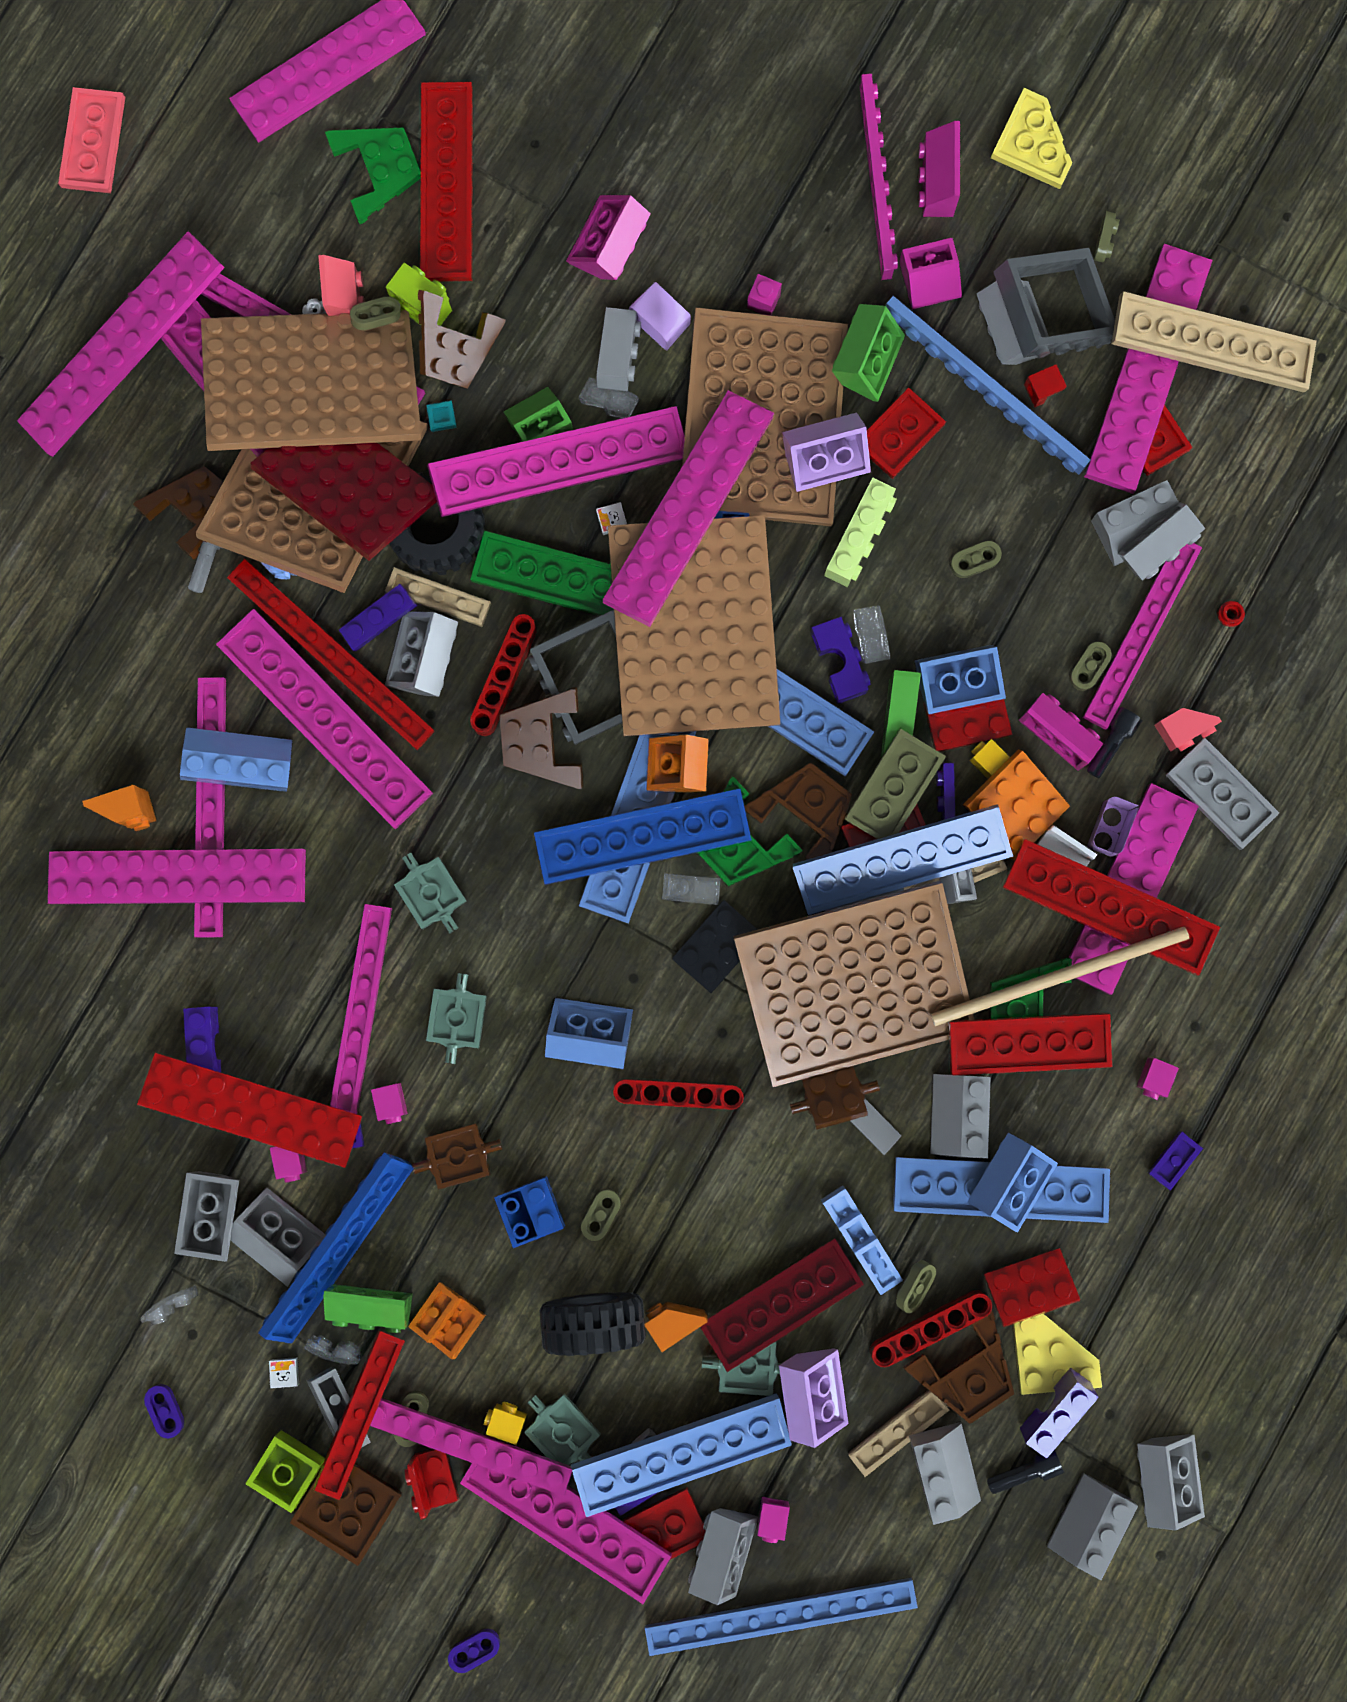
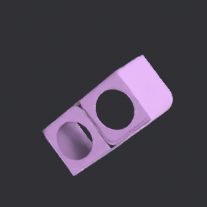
[629,282,691,351]
[1087,797,1139,857]

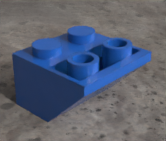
[494,1176,565,1248]

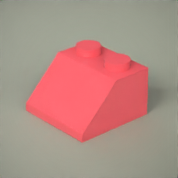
[318,255,365,316]

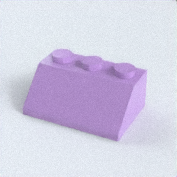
[782,413,871,492]
[779,1349,848,1448]

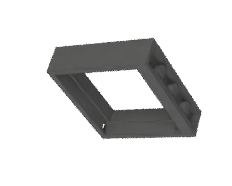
[993,248,1115,359]
[528,610,622,745]

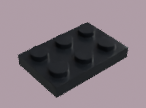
[672,900,758,994]

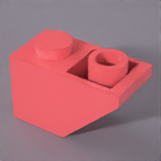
[1154,708,1222,752]

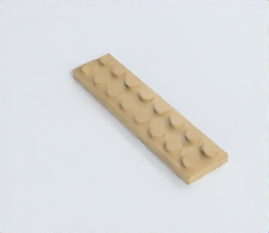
[1111,291,1316,392]

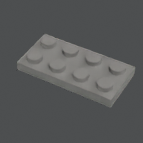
[1166,738,1279,850]

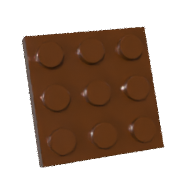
[290,1463,403,1566]

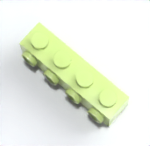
[825,478,897,587]

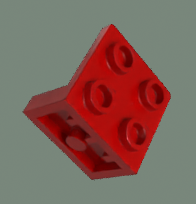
[404,1449,459,1519]

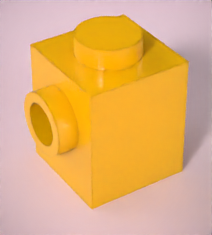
[483,1402,527,1445]

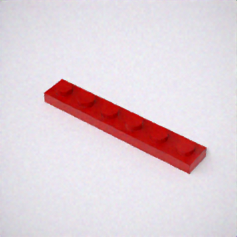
[313,1331,405,1500]

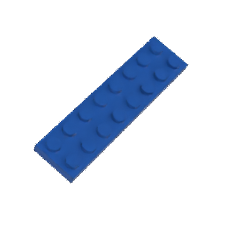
[534,789,751,885]
[258,1152,414,1343]

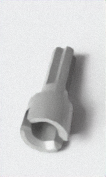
[188,541,222,593]

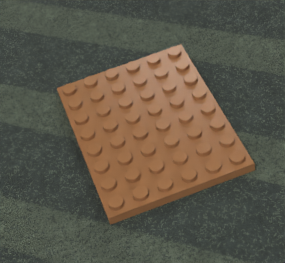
[682,308,848,526]
[201,310,421,451]
[196,421,427,593]
[608,516,781,736]
[733,881,974,1087]

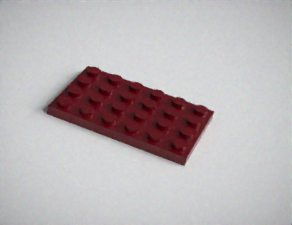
[251,443,437,561]

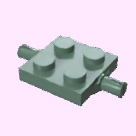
[394,853,467,934]
[426,973,487,1064]
[702,1342,782,1396]
[524,1393,601,1465]

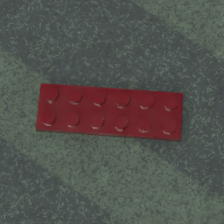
[700,1239,864,1372]

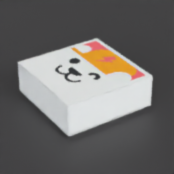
[596,502,627,535]
[269,1357,299,1388]

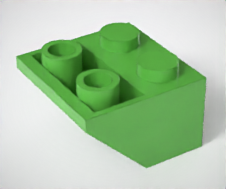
[504,387,573,442]

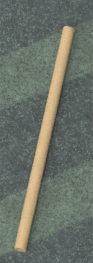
[931,927,1189,1026]

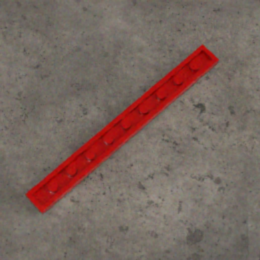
[227,559,435,750]

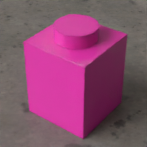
[747,274,782,316]
[1137,1057,1179,1100]
[371,1083,408,1125]
[270,1147,307,1183]
[757,1497,790,1543]

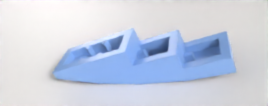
[821,1186,903,1295]

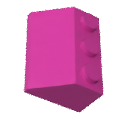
[918,121,960,217]
[566,195,651,280]
[1018,693,1103,771]

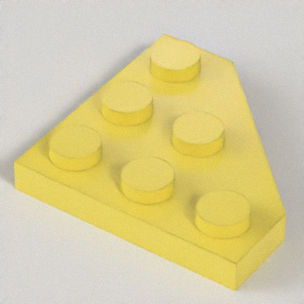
[991,88,1072,189]
[1013,1314,1102,1395]

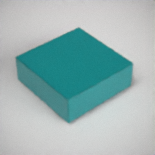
[426,401,457,432]

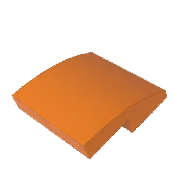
[408,1282,486,1359]

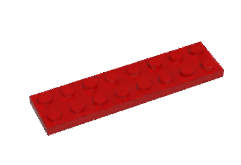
[420,82,473,282]
[1002,839,1220,976]
[137,1053,362,1168]

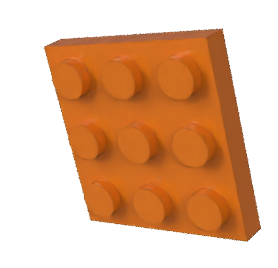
[963,749,1070,860]

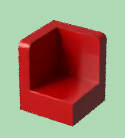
[1024,364,1066,407]

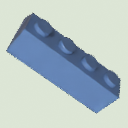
[180,728,292,792]

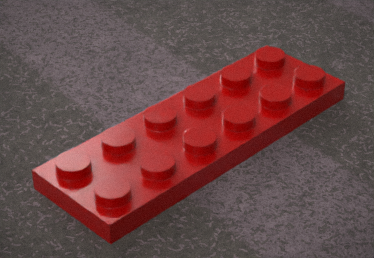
[949,1013,1112,1075]

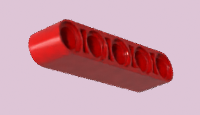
[470,614,537,736]
[613,1079,744,1110]
[870,1290,992,1367]

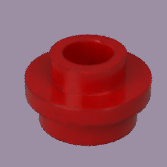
[1218,601,1245,627]

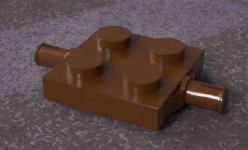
[790,1066,880,1130]
[412,1123,502,1190]

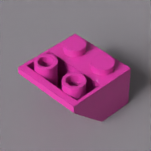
[899,238,962,309]

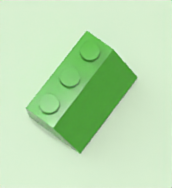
[832,304,905,402]
[323,1284,413,1333]

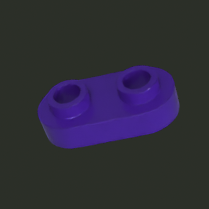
[144,1384,184,1438]
[448,1629,500,1673]

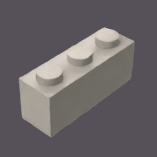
[597,307,641,391]
[1118,502,1205,580]
[306,1367,371,1448]

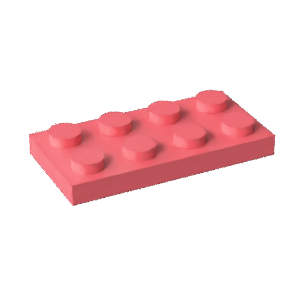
[58,87,126,193]

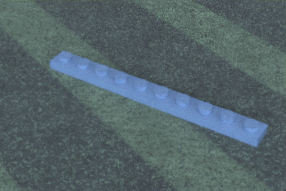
[886,296,1090,475]
[645,1578,918,1656]

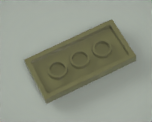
[844,729,946,839]

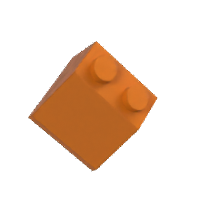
[647,735,708,793]
[82,785,157,831]
[644,1302,708,1352]

